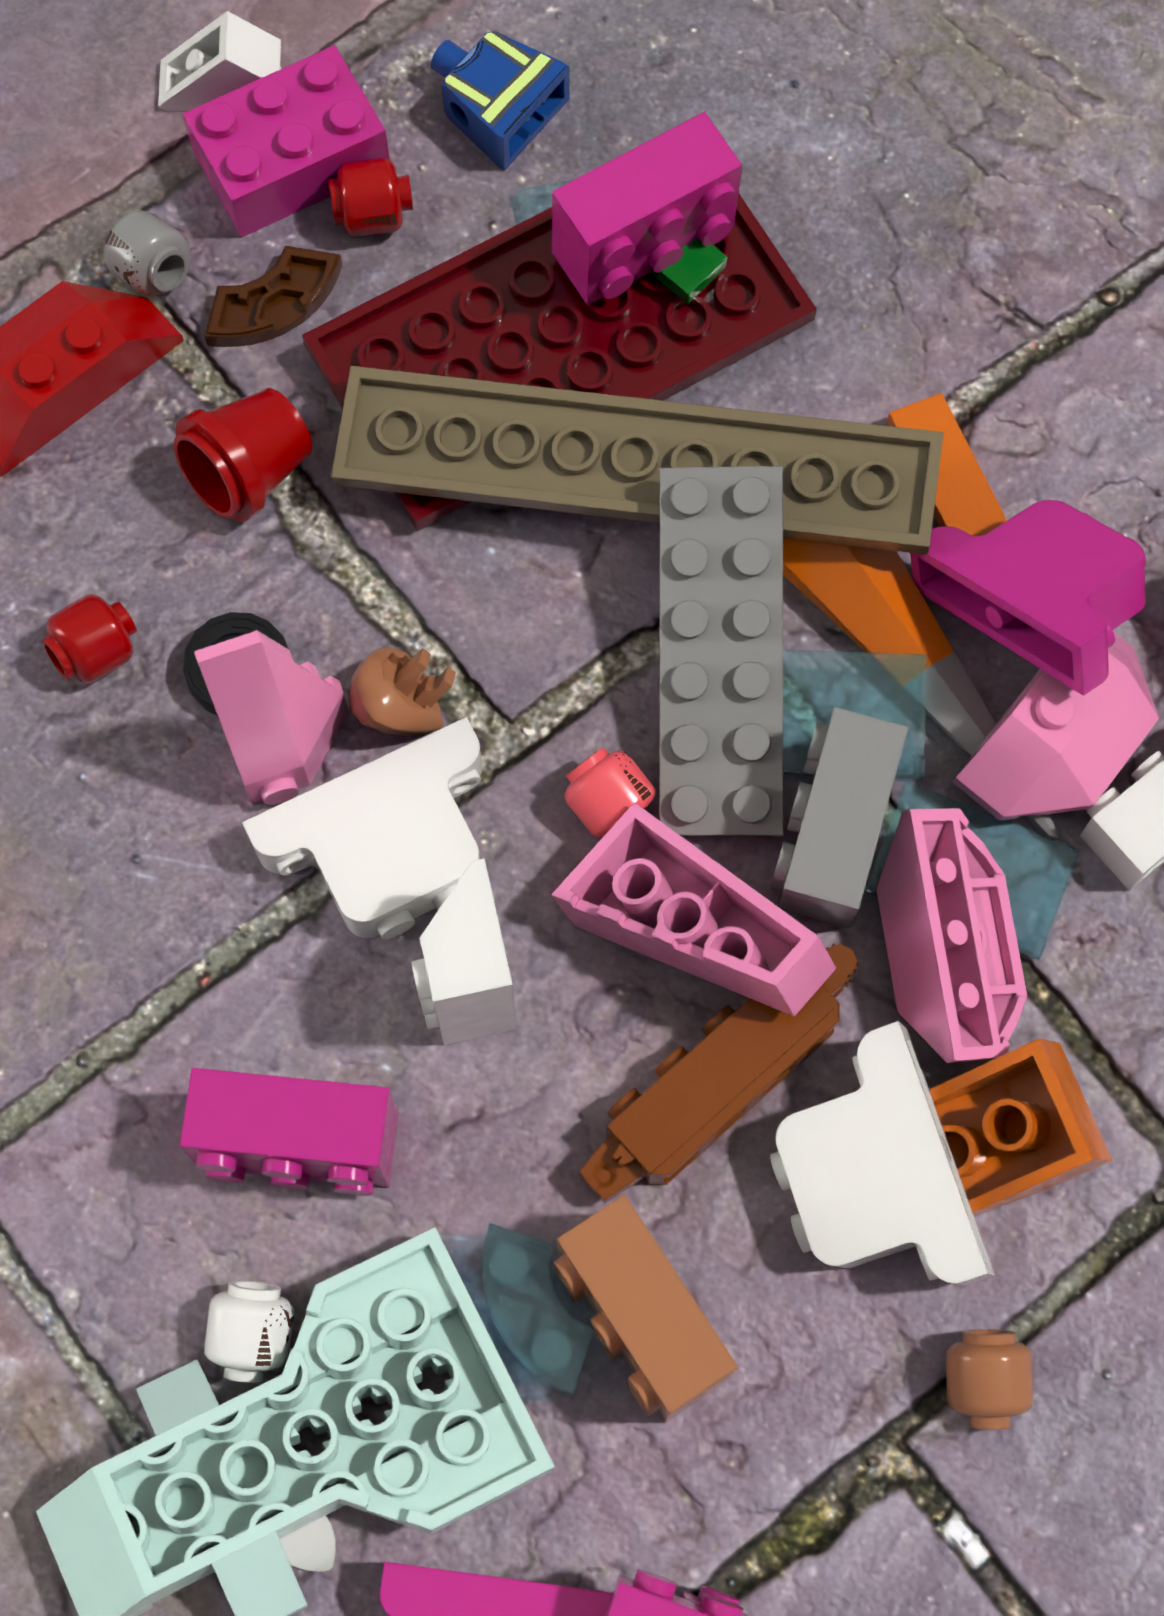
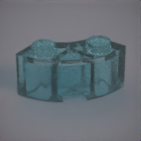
[482,1223,594,1401]

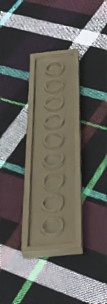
[331,366,944,554]

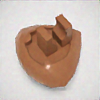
[348,646,456,736]

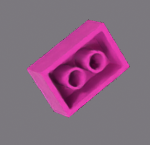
[182,45,390,238]
[552,111,742,306]
[180,1068,399,1196]

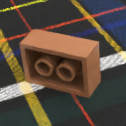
[553,1194,739,1423]

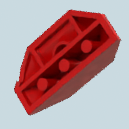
[0,281,184,477]

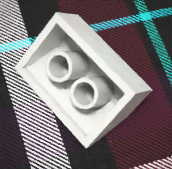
[411,858,517,1045]

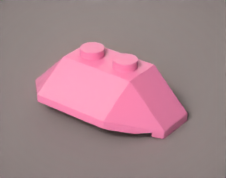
[952,631,1159,821]
[876,808,1027,1063]

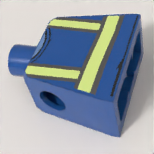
[431,31,569,171]

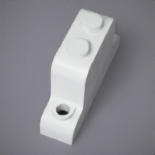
[242,717,482,940]
[770,1021,995,1285]

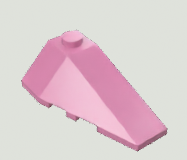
[194,630,349,805]

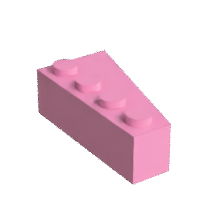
[551,802,836,1017]

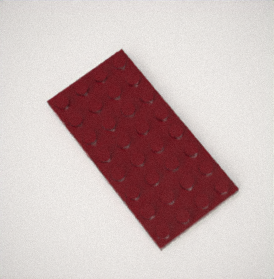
[302,194,817,531]

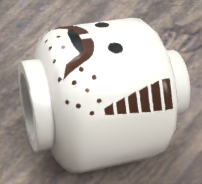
[204,1280,294,1383]

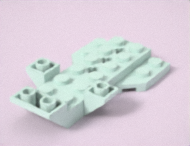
[36,1227,555,1616]

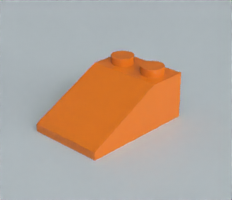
[929,1038,1113,1217]

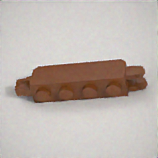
[579,942,859,1204]

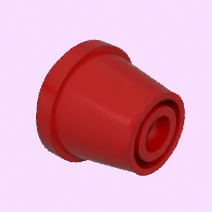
[174,388,312,522]

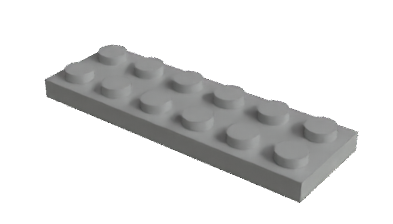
[659,466,783,836]

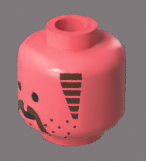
[564,747,655,838]

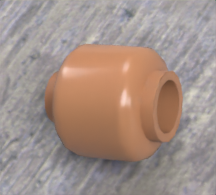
[946,1329,1033,1430]

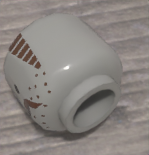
[104,210,190,297]

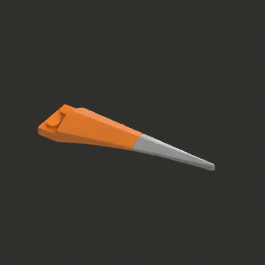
[783,538,1058,841]

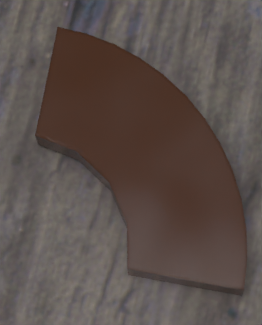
[204,246,342,347]

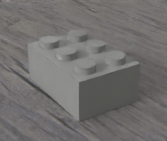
[770,707,909,929]

